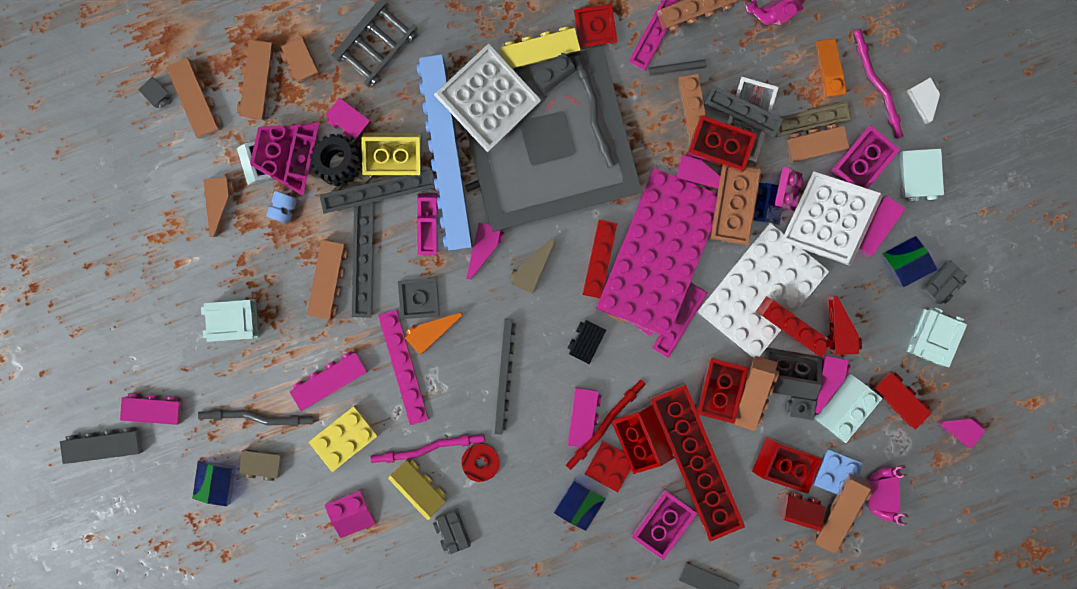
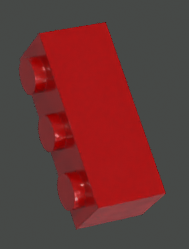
[872,372,932,430]

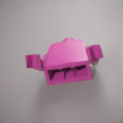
[745,0,805,25]
[866,465,909,525]

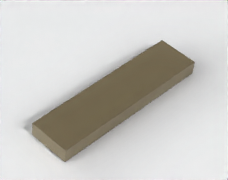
[776,102,852,137]

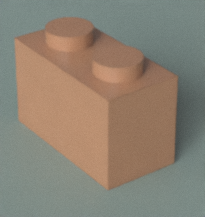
[280,37,320,84]

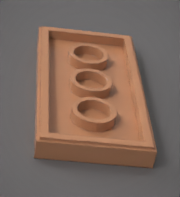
[710,166,761,245]

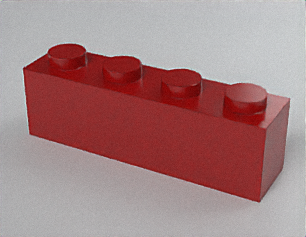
[582,220,618,299]
[755,296,833,358]

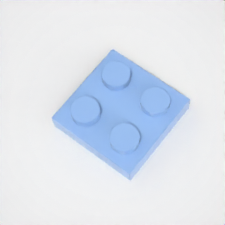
[813,449,863,494]

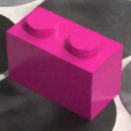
[325,98,371,141]

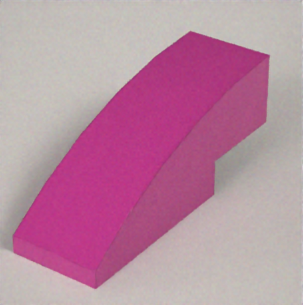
[417,193,438,255]

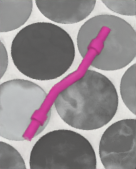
[854,29,904,139]
[371,434,485,463]

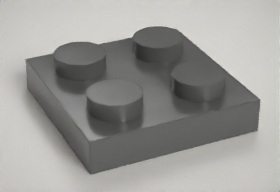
[398,278,439,319]

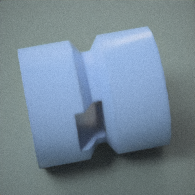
[266,191,298,224]

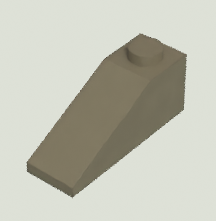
[510,239,555,293]

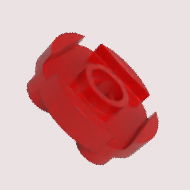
[461,443,500,482]

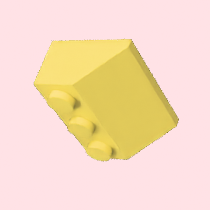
[362,133,422,175]
[388,459,447,520]

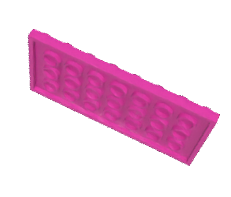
[596,168,717,338]

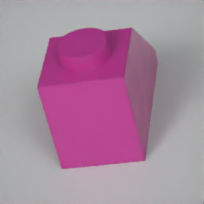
[938,417,986,449]

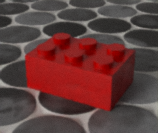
[687,115,757,173]
[611,405,674,474]

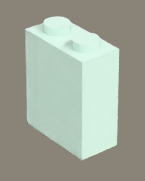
[899,149,944,201]

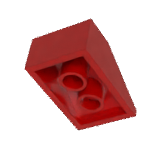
[828,296,862,355]
[697,358,748,424]
[752,437,823,494]

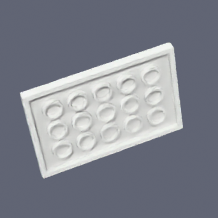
[697,223,829,358]

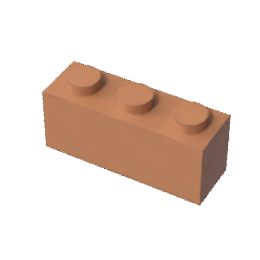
[785,124,849,163]

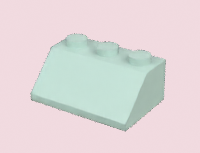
[814,373,883,443]

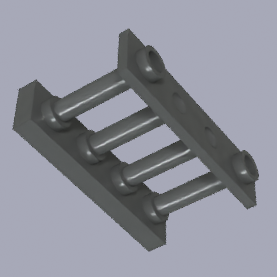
[331,0,418,87]

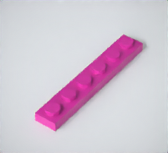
[378,310,429,425]

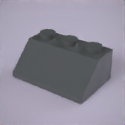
[764,348,822,400]

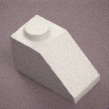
[907,77,940,124]

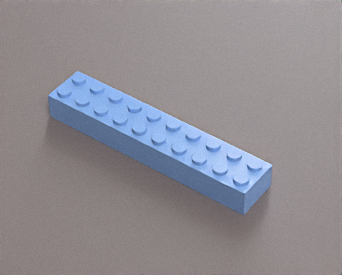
[416,55,473,251]

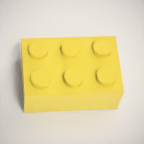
[308,405,380,472]

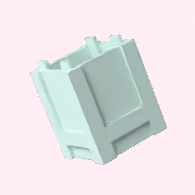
[201,299,259,342]
[906,307,967,368]

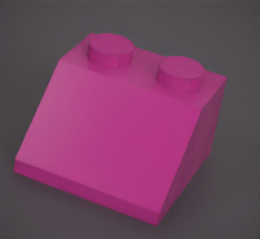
[324,489,376,538]

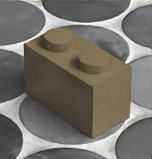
[239,449,283,481]

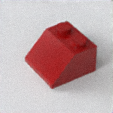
[780,492,825,532]

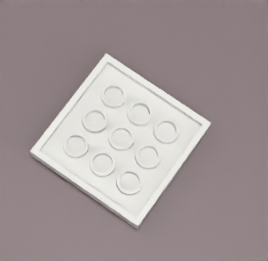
[434,43,541,152]
[782,171,883,266]

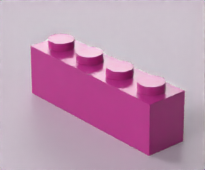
[289,351,369,411]

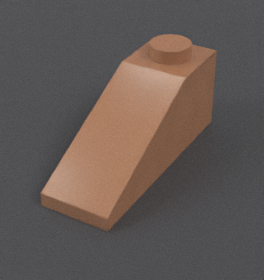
[204,177,234,237]

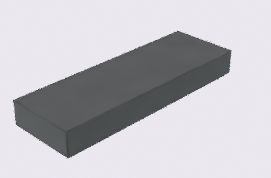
[679,562,740,589]

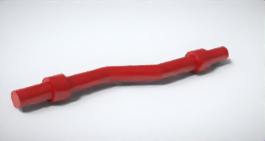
[565,379,646,470]

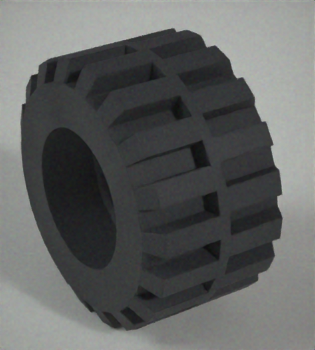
[310,134,362,186]

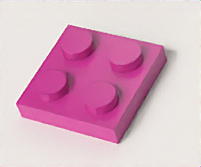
[775,167,803,211]

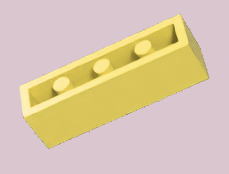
[500,26,581,69]

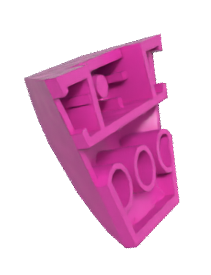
[250,122,319,196]

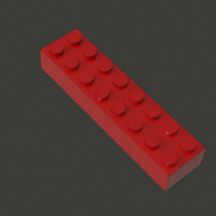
[649,383,745,542]

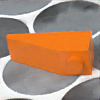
[816,39,846,99]
[405,312,463,355]

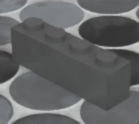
[60,427,143,464]

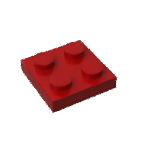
[574,4,618,48]
[584,440,631,493]

